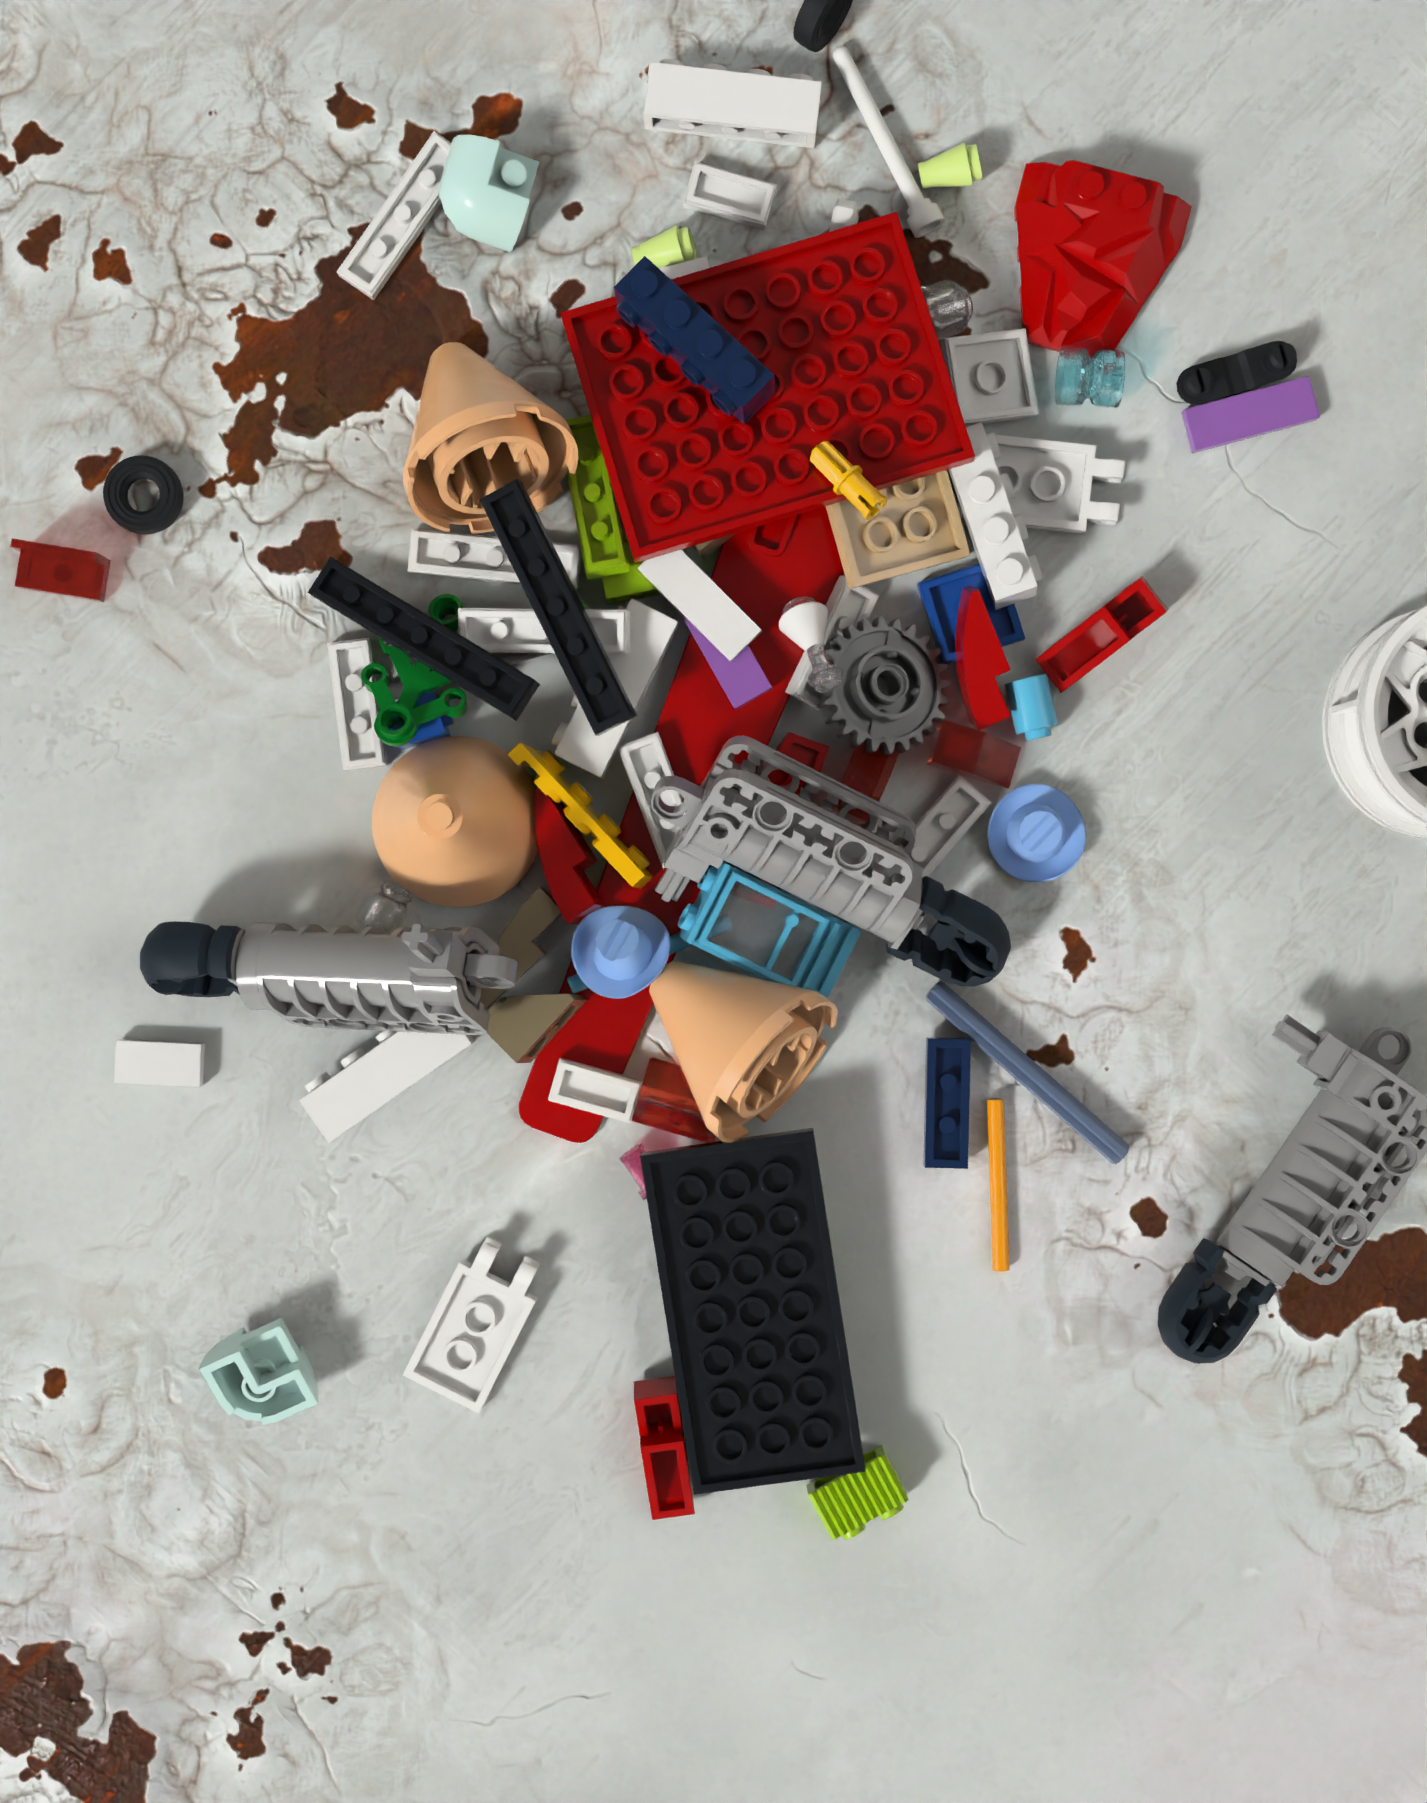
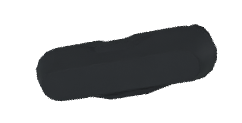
[1176,341,1297,405]

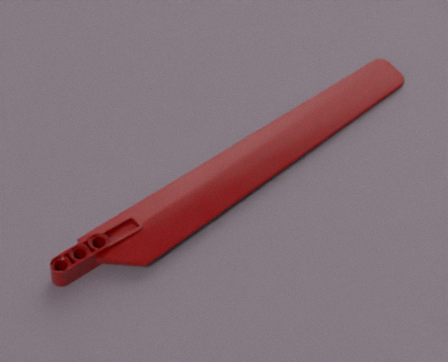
[519,506,844,1143]

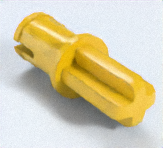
[810,441,887,520]

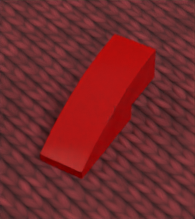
[1035,576,1169,693]
[955,585,1011,730]
[535,788,606,925]
[634,1376,695,1520]

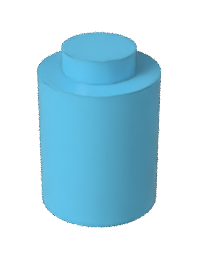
[1005,674,1058,741]

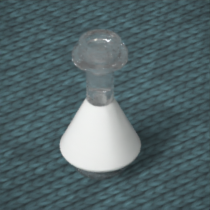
[779,596,842,693]

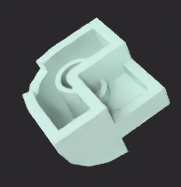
[439,134,539,253]
[199,1317,318,1425]

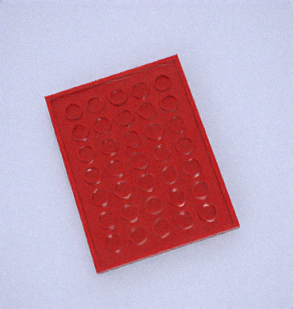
[560,212,975,563]

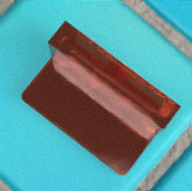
[10,538,111,602]
[632,1058,716,1143]

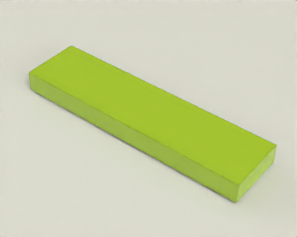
[566,415,630,580]

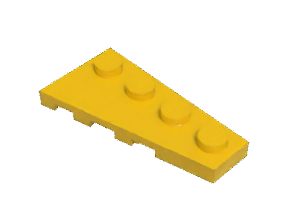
[507,742,653,889]

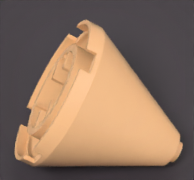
[403,342,578,534]
[372,736,539,907]
[649,960,838,1143]

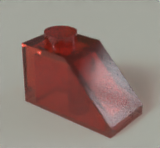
[926,720,1021,789]
[833,742,899,824]

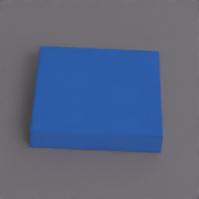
[917,564,1025,664]

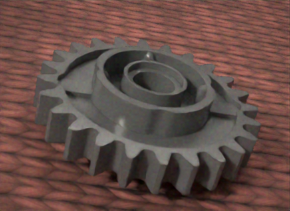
[814,616,951,756]

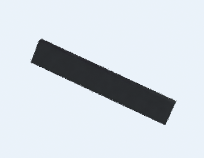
[480,479,637,736]
[307,557,540,721]

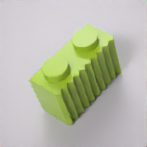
[806,1445,909,1540]

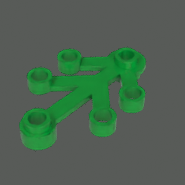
[361,594,469,746]

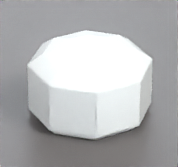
[829,198,859,232]

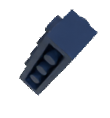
[614,256,775,425]

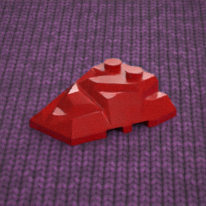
[1014,160,1192,364]

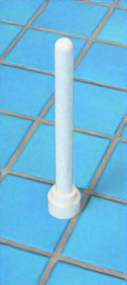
[832,46,945,238]

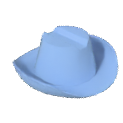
[987,784,1086,882]
[571,906,670,999]

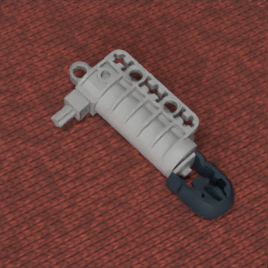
[651,735,1011,987]
[140,921,518,1035]
[1158,1014,1427,1364]

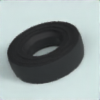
[793,0,853,52]
[103,455,184,534]

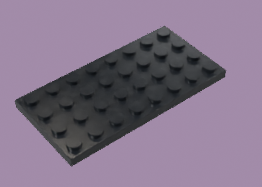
[640,1128,866,1495]

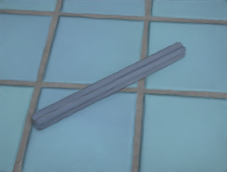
[926,981,1130,1164]

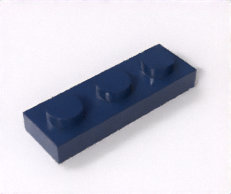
[923,1038,971,1169]

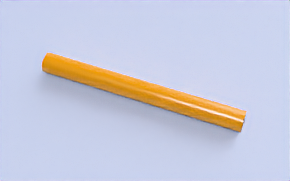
[987,1098,1010,1271]

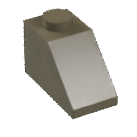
[487,994,587,1063]

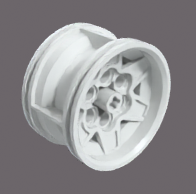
[1322,605,1427,839]

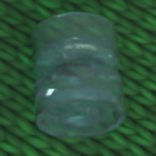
[1055,347,1125,408]

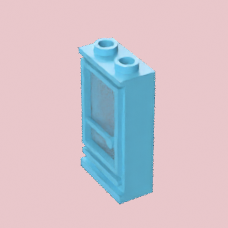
[678,861,861,998]

